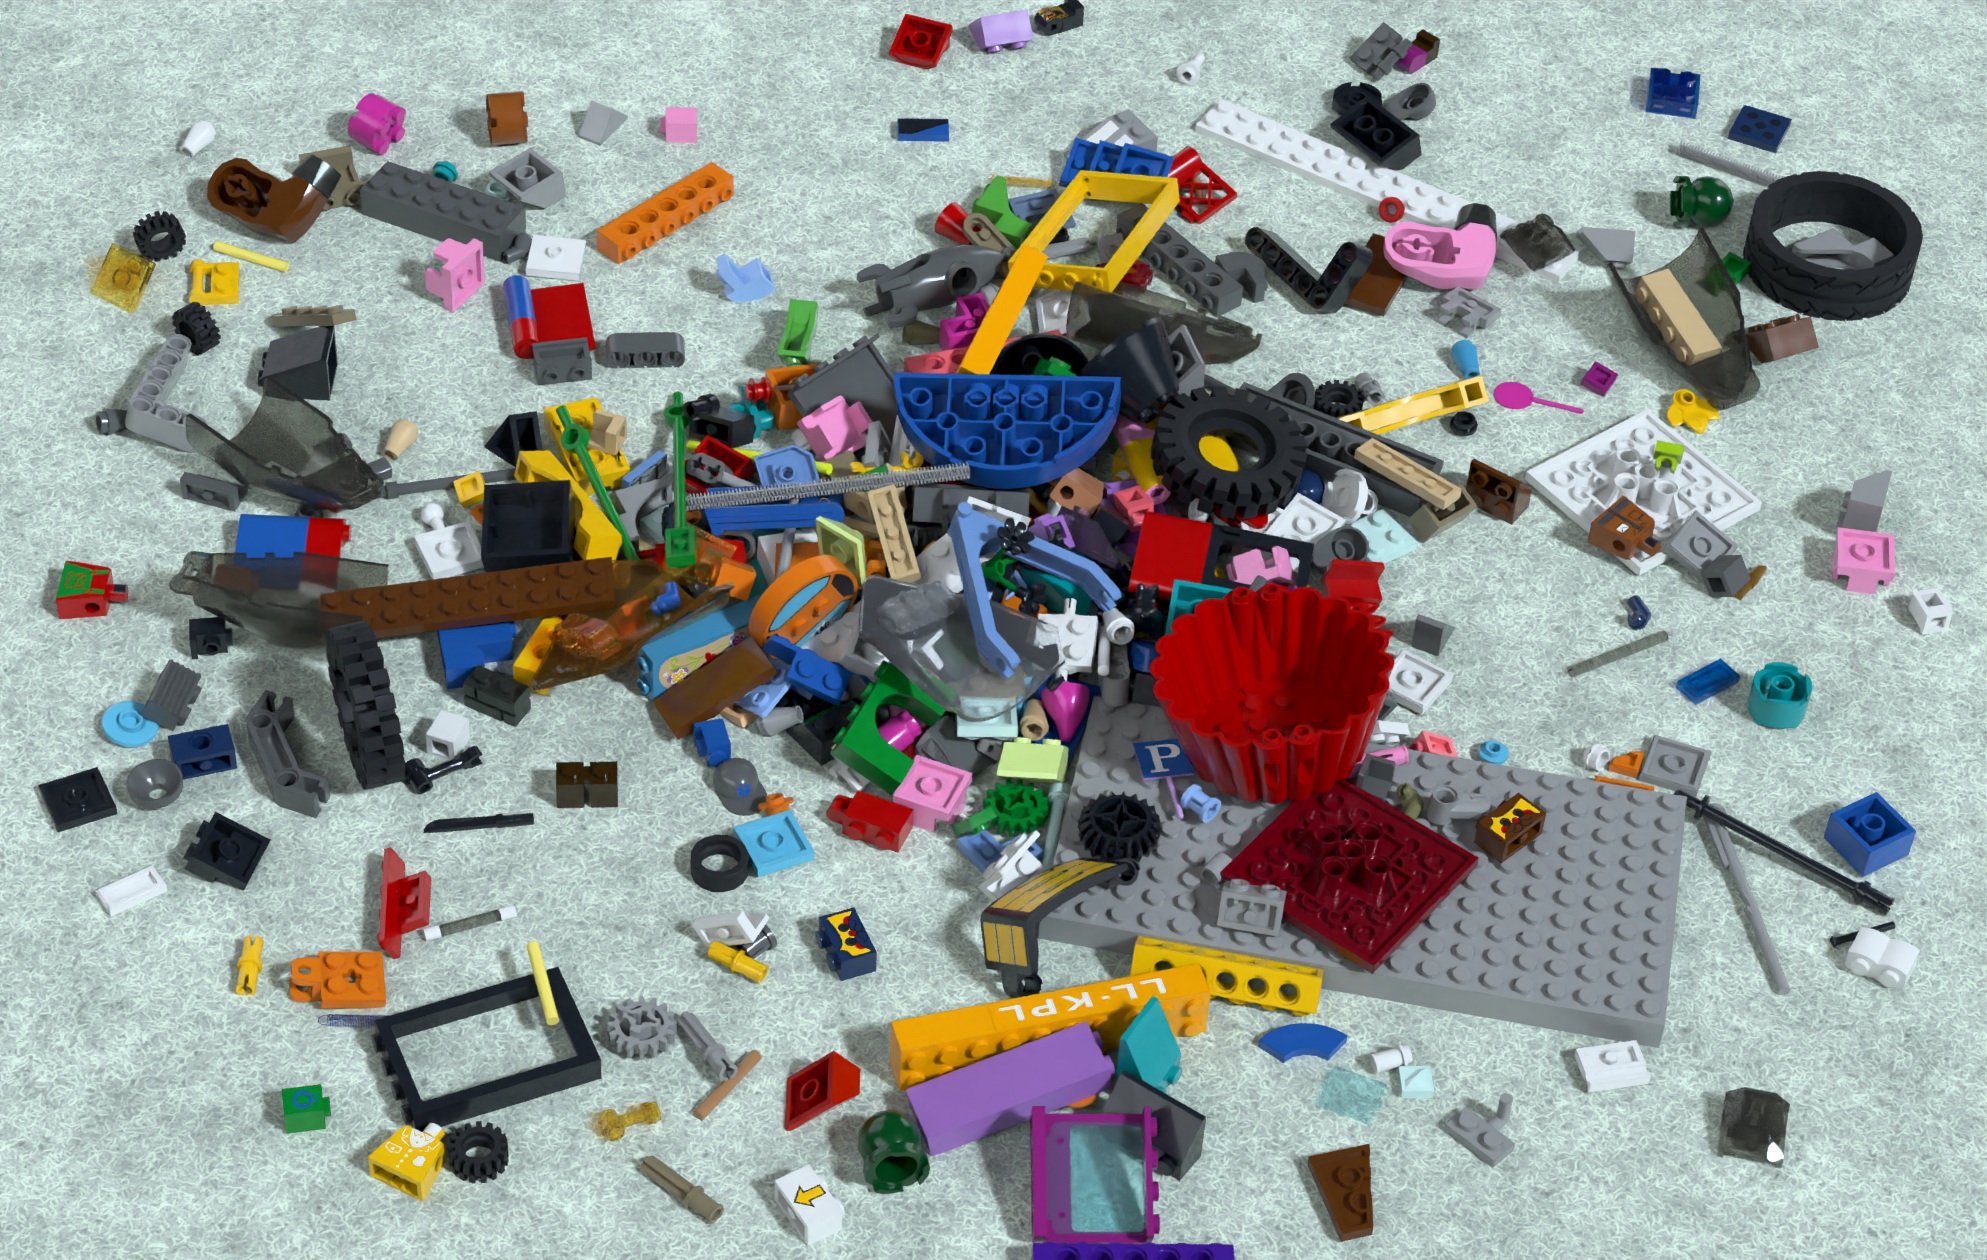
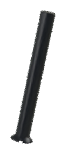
[1830,921,1895,948]

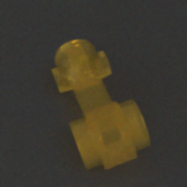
[598,1101,661,1141]

